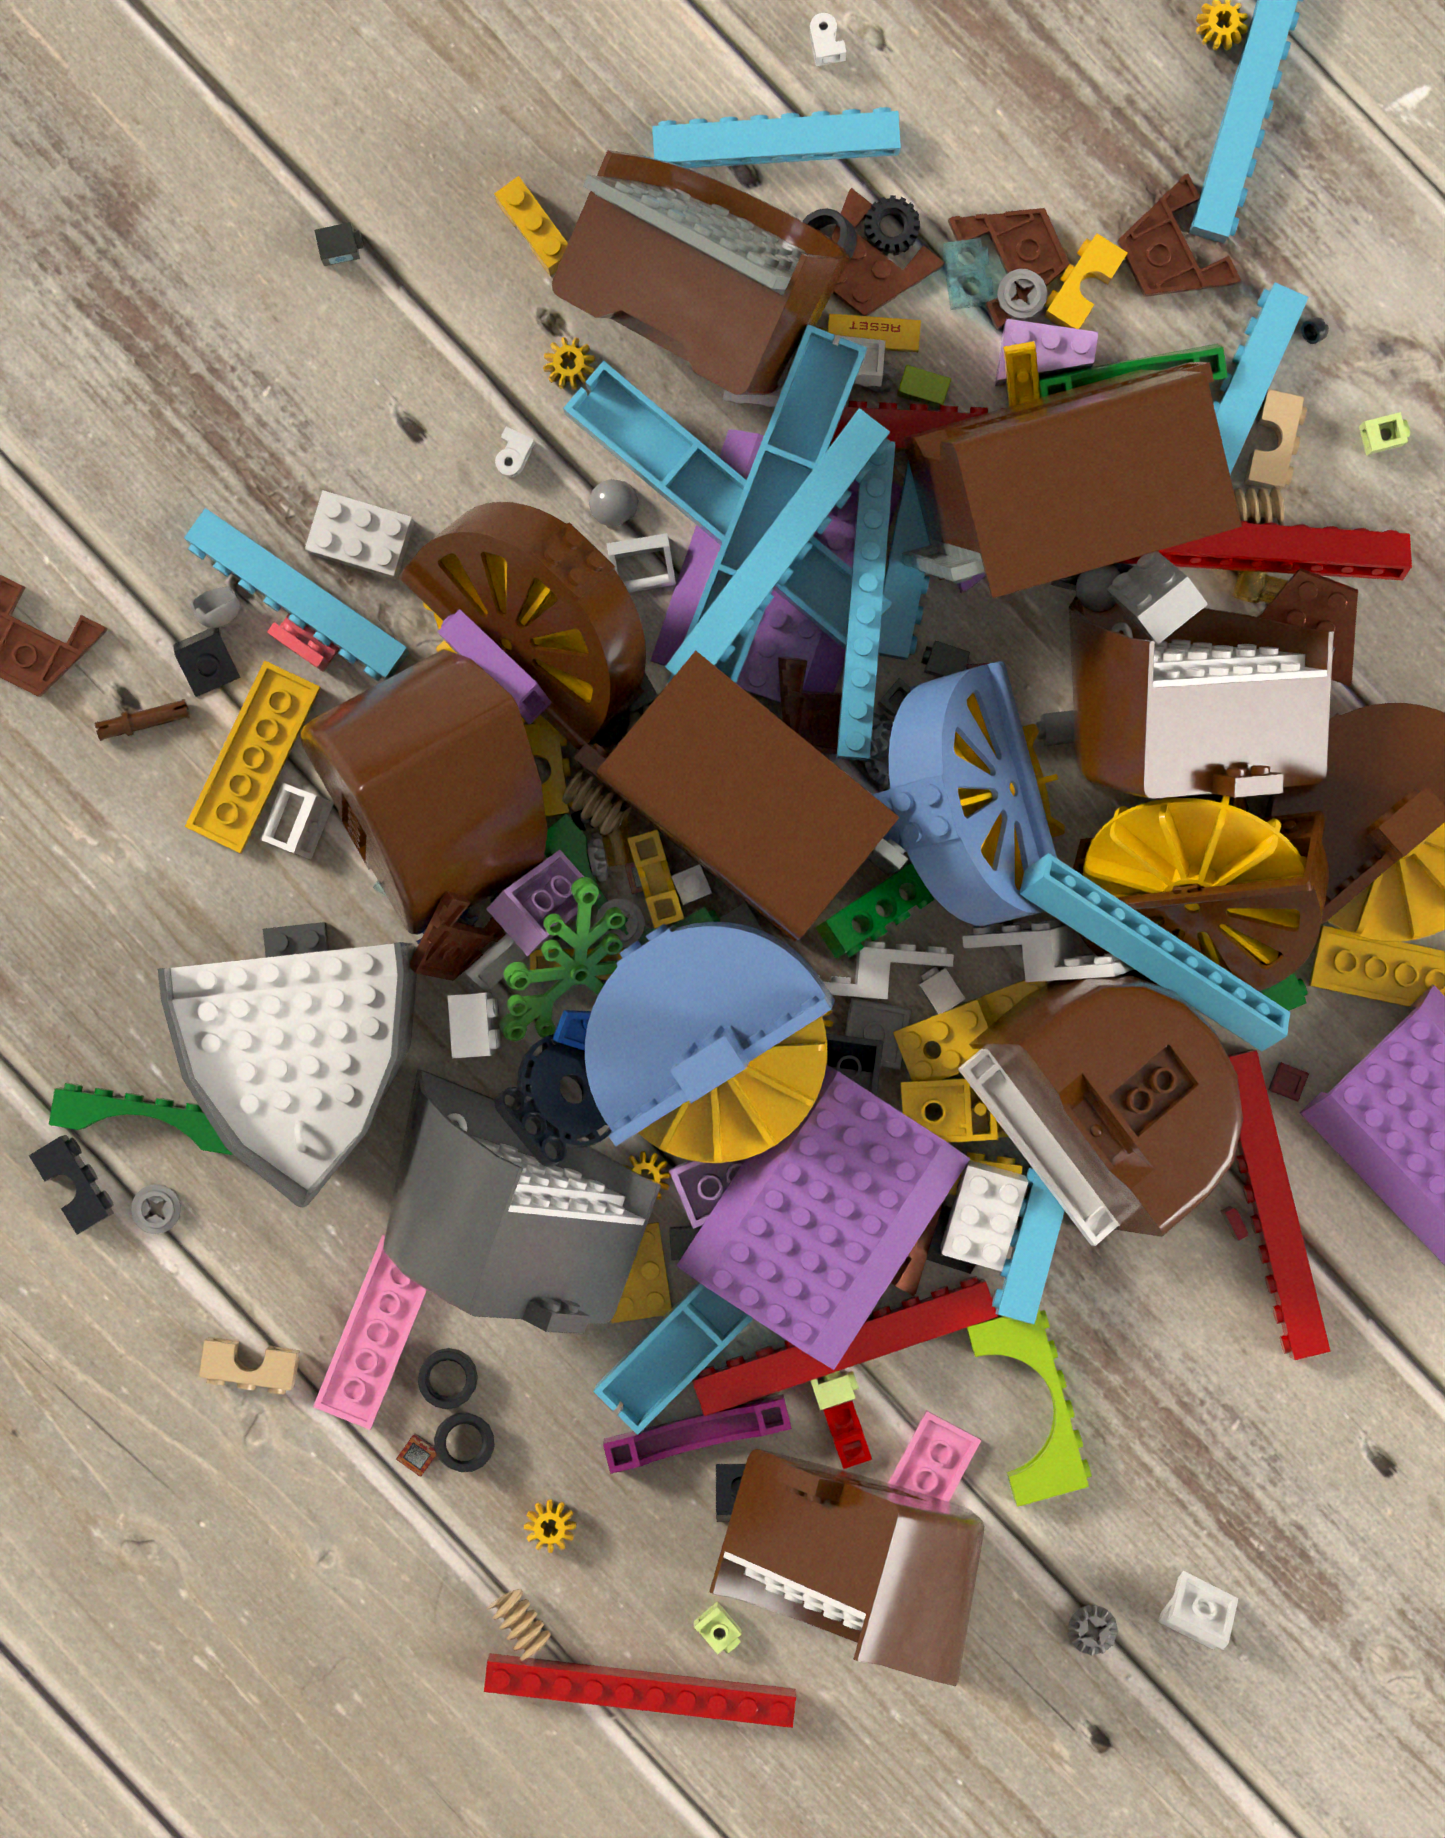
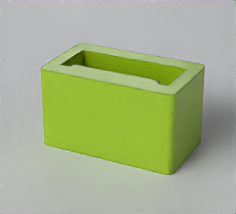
[897,365,951,409]

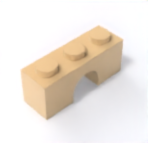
[1243,389,1307,491]
[199,1337,300,1394]

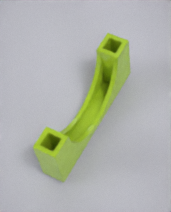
[966,1309,1092,1507]

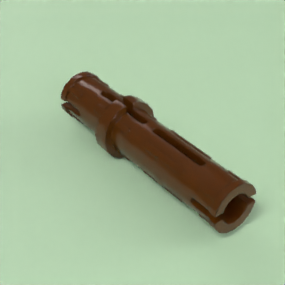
[95,699,190,741]

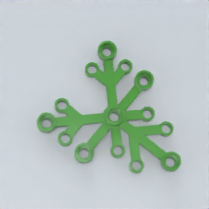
[500,877,625,1041]

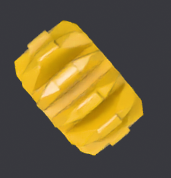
[1196,0,1248,51]
[543,337,595,390]
[623,1151,671,1200]
[524,1499,577,1553]

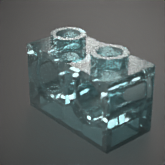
[942,238,994,310]

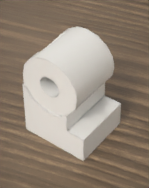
[810,13,846,66]
[495,426,536,478]

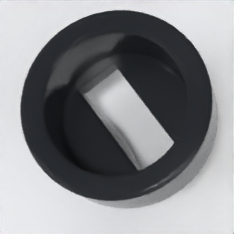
[1301,317,1329,344]
[571,809,594,831]

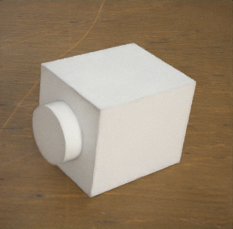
[671,864,712,905]
[918,966,965,1014]

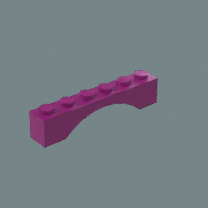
[603,1394,792,1474]

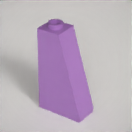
[437,609,552,725]

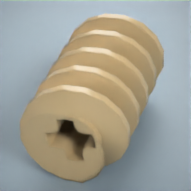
[1234,487,1284,526]
[562,769,631,835]
[487,1589,551,1661]

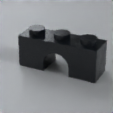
[29,1135,114,1235]

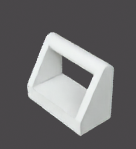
[607,533,676,593]
[260,782,334,859]
[465,932,527,992]

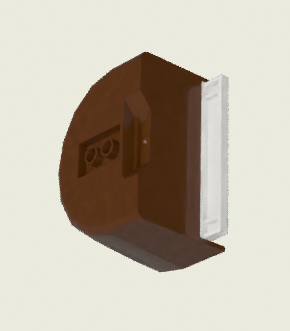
[958,973,1243,1246]

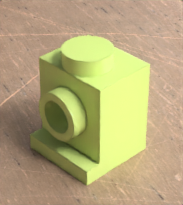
[1359,412,1410,456]
[811,1371,859,1410]
[694,1601,741,1654]

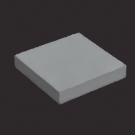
[844,997,912,1070]

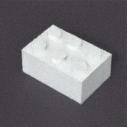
[305,490,415,580]
[1107,551,1208,644]
[448,992,501,1059]
[940,1160,1028,1271]

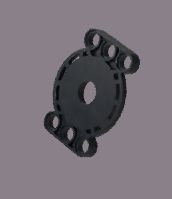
[495,1034,612,1167]

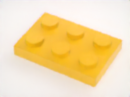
[611,1222,672,1323]

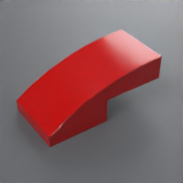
[823,1400,872,1470]

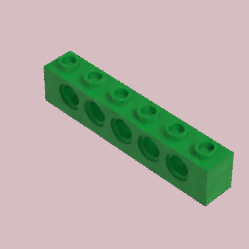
[815,863,935,958]

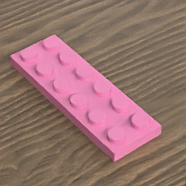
[313,1234,427,1430]
[888,1410,981,1502]

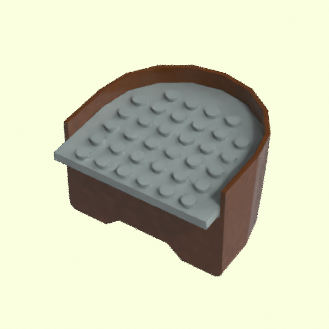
[552,150,850,395]

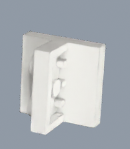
[1158,1571,1239,1650]

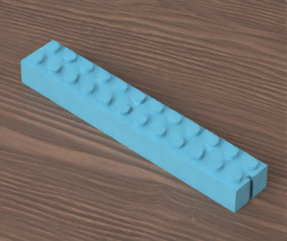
[667,324,867,684]
[563,360,892,650]
[593,1282,754,1435]

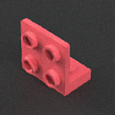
[267,613,340,672]

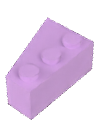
[995,319,1098,386]

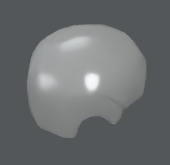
[589,479,639,527]
[1076,564,1120,612]
[190,586,240,628]

